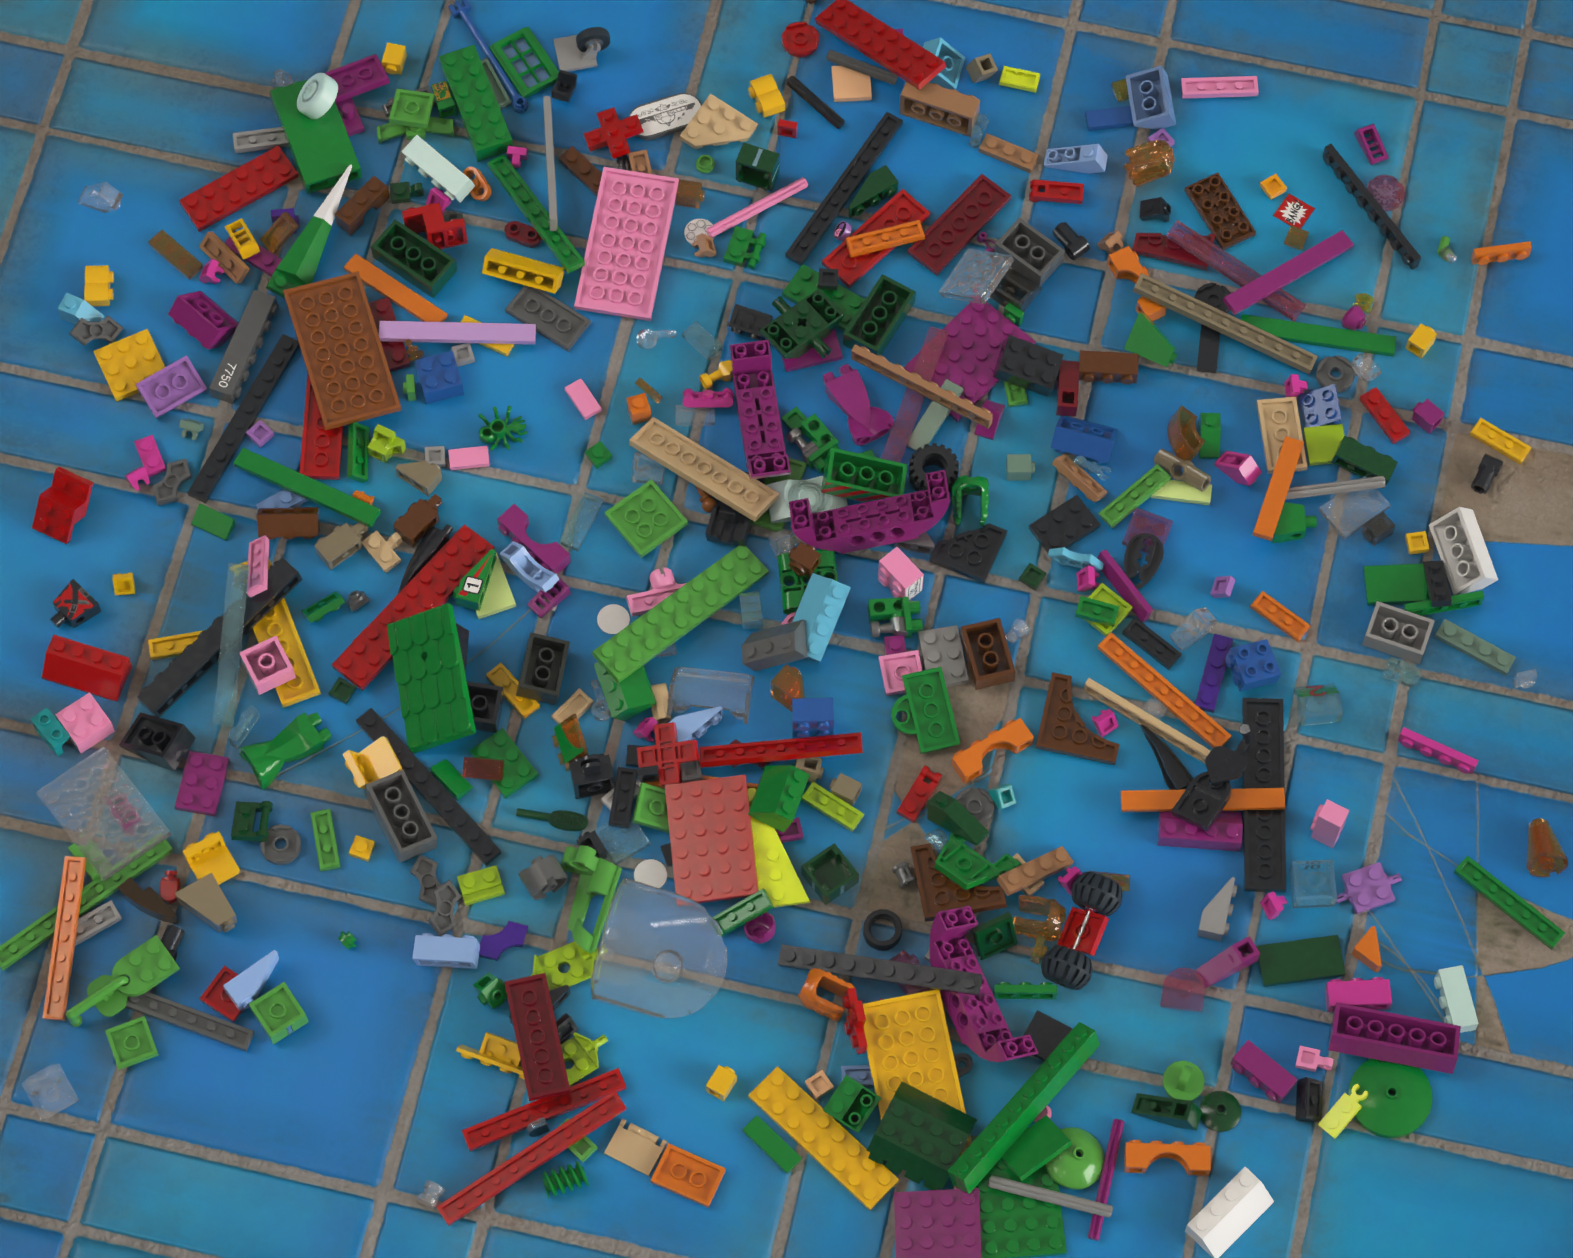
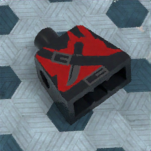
[50,579,101,628]

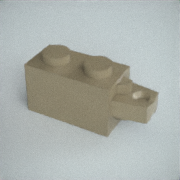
[314,522,368,570]

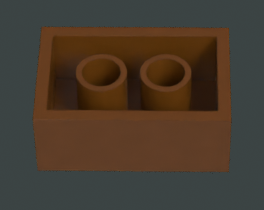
[960,618,1016,690]

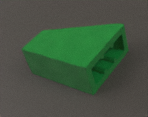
[1124,312,1178,367]

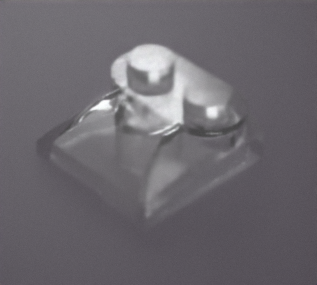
[22,1064,79,1121]

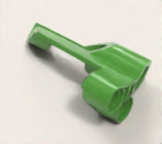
[560,845,622,954]

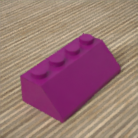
[1158,811,1243,852]

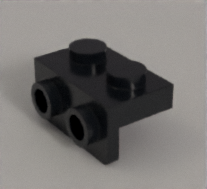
[727,304,773,340]

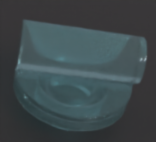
[924,829,948,851]

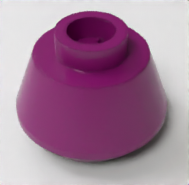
[1341,305,1367,330]

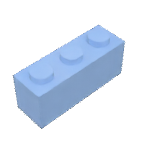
[412,933,480,969]

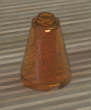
[1527,818,1568,877]

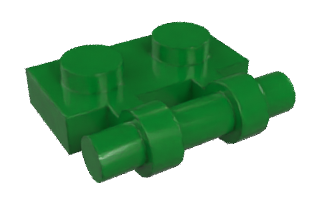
[723,226,767,269]

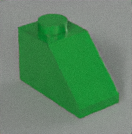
[1198,413,1221,459]

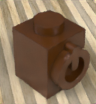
[788,542,821,577]

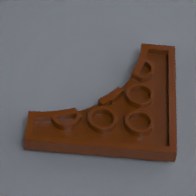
[1036,672,1120,765]
[910,843,1007,922]

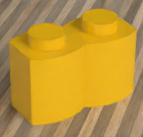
[748,74,785,118]
[84,265,114,307]

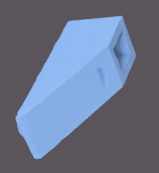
[1044,144,1108,174]
[669,706,723,742]

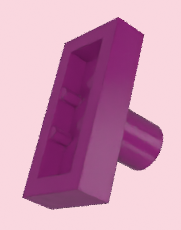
[335,97,365,136]

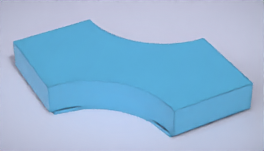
[1048,547,1104,571]

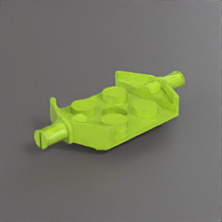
[531,941,608,991]
[561,1032,608,1086]

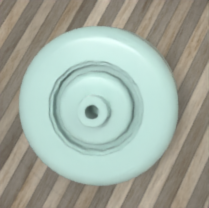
[297,73,338,119]

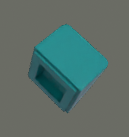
[988,784,1016,809]

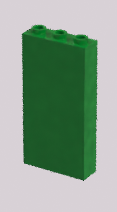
[270,80,362,194]

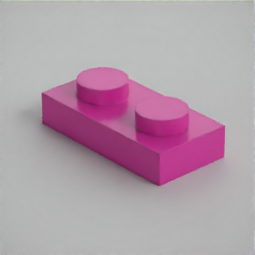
[134,435,167,477]

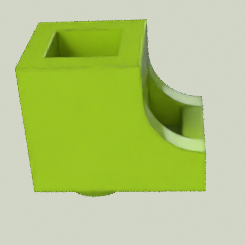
[367,424,406,463]

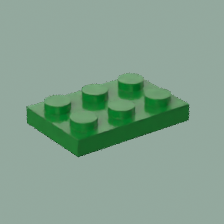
[470,728,538,799]

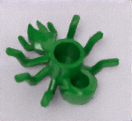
[478,406,527,451]

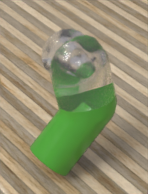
[1437,236,1456,263]

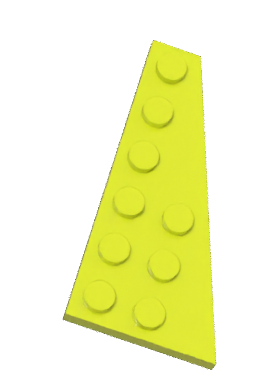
[748,788,810,908]

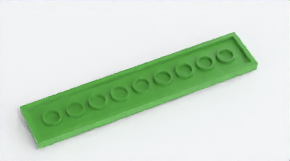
[592,545,769,683]

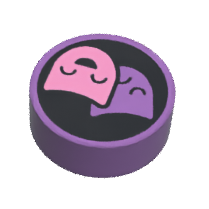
[834,221,852,241]

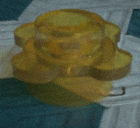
[1353,293,1374,313]

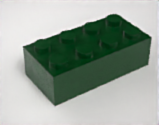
[371,219,457,298]
[843,274,916,356]

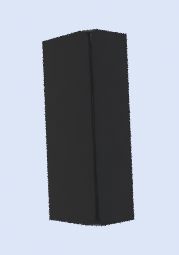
[1295,1077,1323,1123]

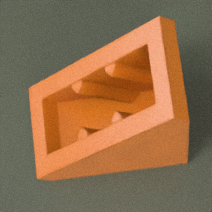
[1351,926,1382,972]

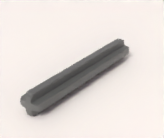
[826,50,898,85]

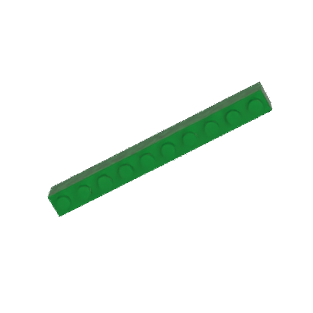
[948,1022,1100,1194]

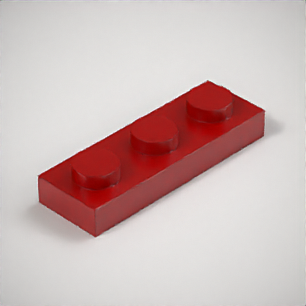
[1359,387,1410,444]

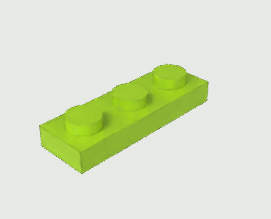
[802,782,864,832]

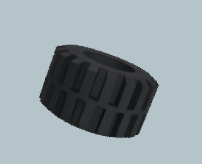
[909,443,959,492]

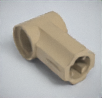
[651,683,671,724]

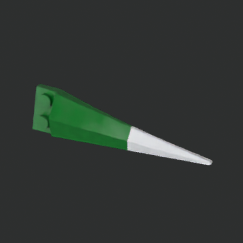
[266,164,352,298]

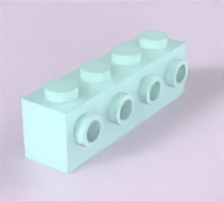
[402,135,475,203]

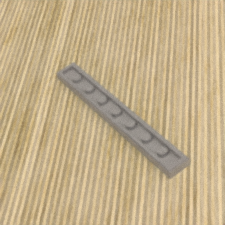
[543,96,558,231]

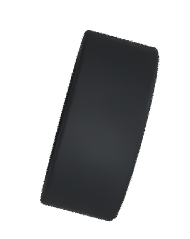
[863,909,902,951]

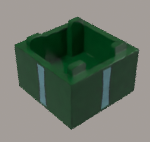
[736,142,780,191]
[801,843,859,905]

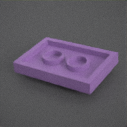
[135,355,207,419]

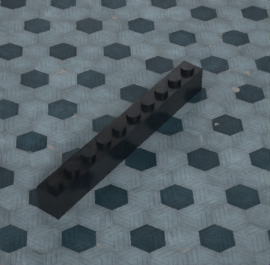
[137,557,302,718]

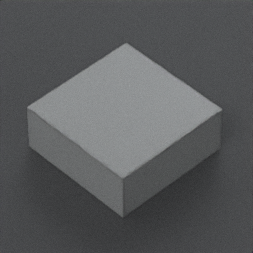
[451,343,475,367]
[425,446,446,467]

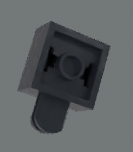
[569,754,615,799]

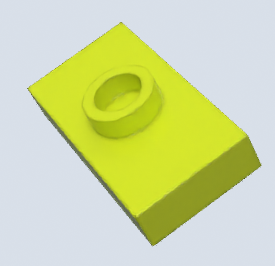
[999,66,1040,93]

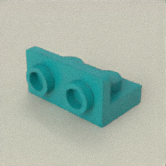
[30,708,71,757]

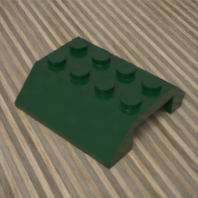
[867,1082,977,1190]

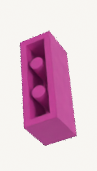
[1325,977,1392,1012]

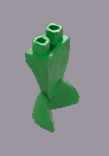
[239,712,331,790]

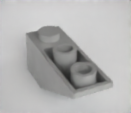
[1197,877,1238,941]

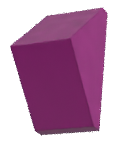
[974,400,1005,440]

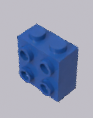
[1225,639,1282,692]

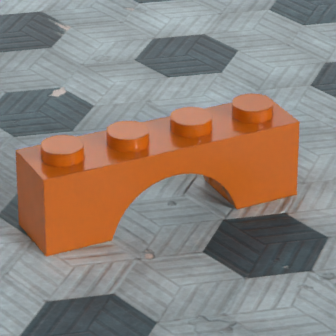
[1107,246,1167,322]
[952,718,1034,784]
[1124,1140,1211,1176]

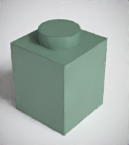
[1006,454,1035,481]

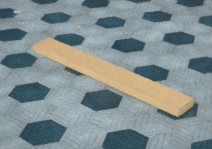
[1084,678,1211,764]

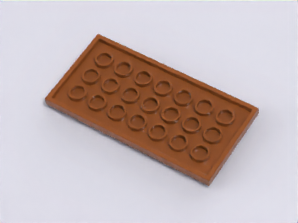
[283,271,401,430]

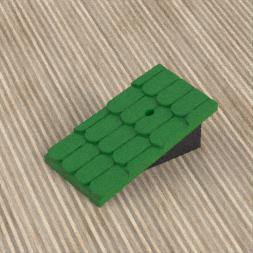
[387,603,476,754]

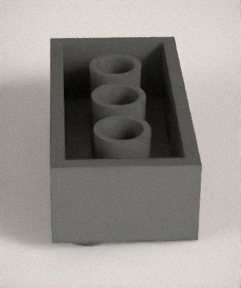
[365,770,438,863]

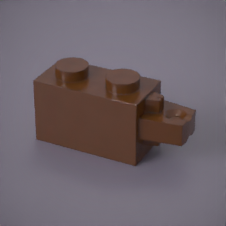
[394,494,442,548]

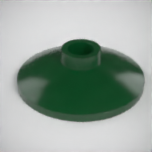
[1199,1091,1241,1132]

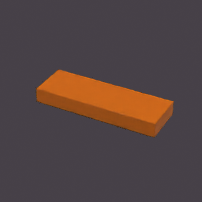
[1250,591,1311,642]

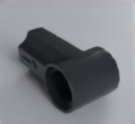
[1052,222,1090,260]
[1471,453,1504,494]
[161,925,185,961]

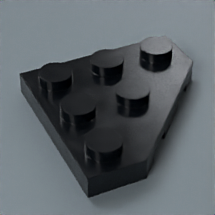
[929,523,1008,584]

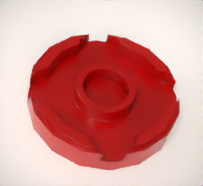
[782,22,819,57]

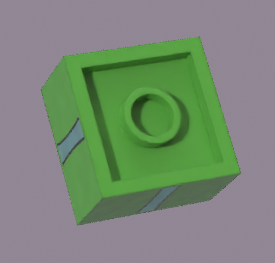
[249,982,309,1045]

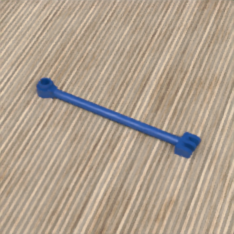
[448,0,528,113]

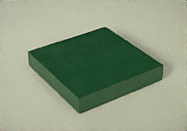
[972,912,1018,961]

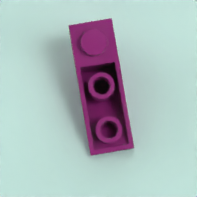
[1194,936,1260,989]

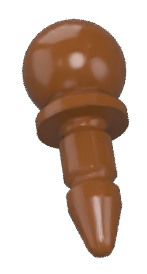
[695,486,717,513]

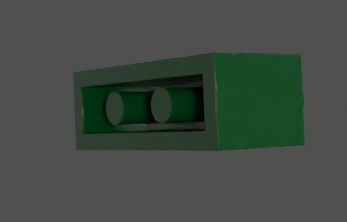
[1331,436,1398,489]

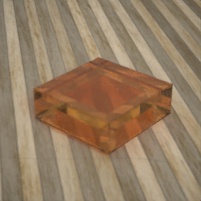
[1284,226,1309,251]

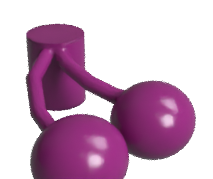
[977,232,996,257]

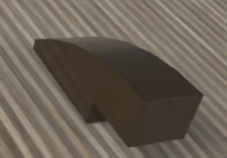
[118,877,179,924]

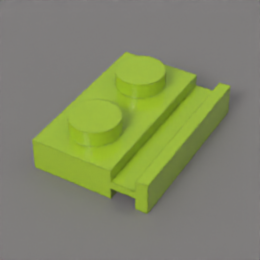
[457,865,505,906]

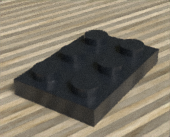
[1029,495,1100,553]

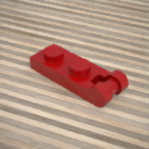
[1029,180,1084,204]
[896,765,943,823]

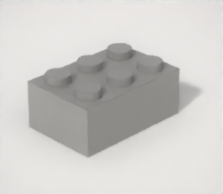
[1362,601,1435,664]

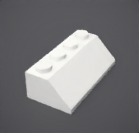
[1429,507,1498,595]
[1185,1167,1274,1258]

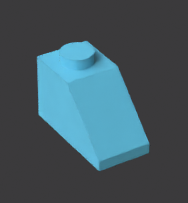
[57,293,104,325]

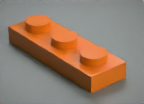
[1471,241,1532,265]

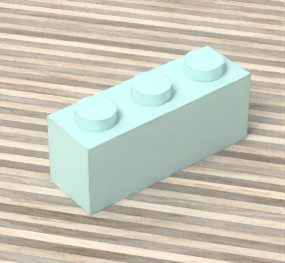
[1434,965,1479,1033]

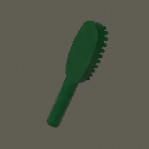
[516,808,588,831]

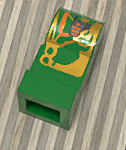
[431,81,457,118]

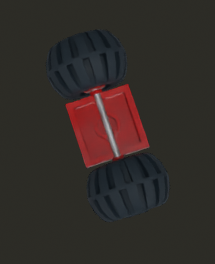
[1041,872,1123,990]

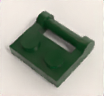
[231,801,273,842]

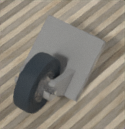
[553,27,610,72]

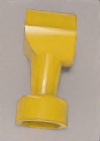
[699,360,733,389]

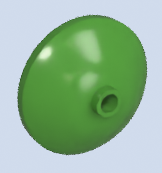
[1045,1127,1105,1190]

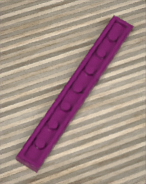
[1223,230,1354,315]

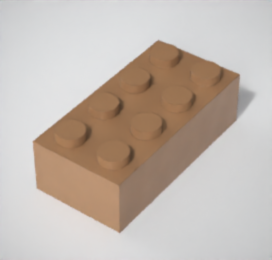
[899,82,980,137]

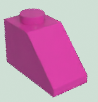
[1214,450,1262,486]

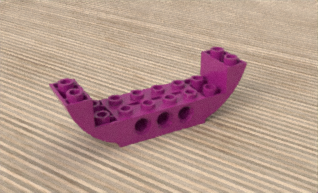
[730,340,791,480]
[789,470,950,554]
[929,906,1038,1062]

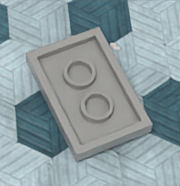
[918,625,969,687]

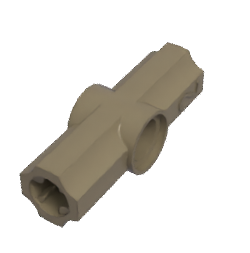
[1153,449,1211,492]

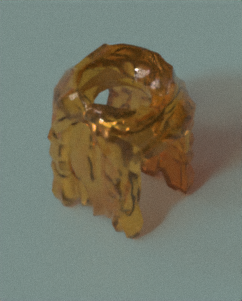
[1124,139,1175,187]
[1013,895,1066,941]

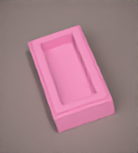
[564,379,602,420]
[448,446,490,470]

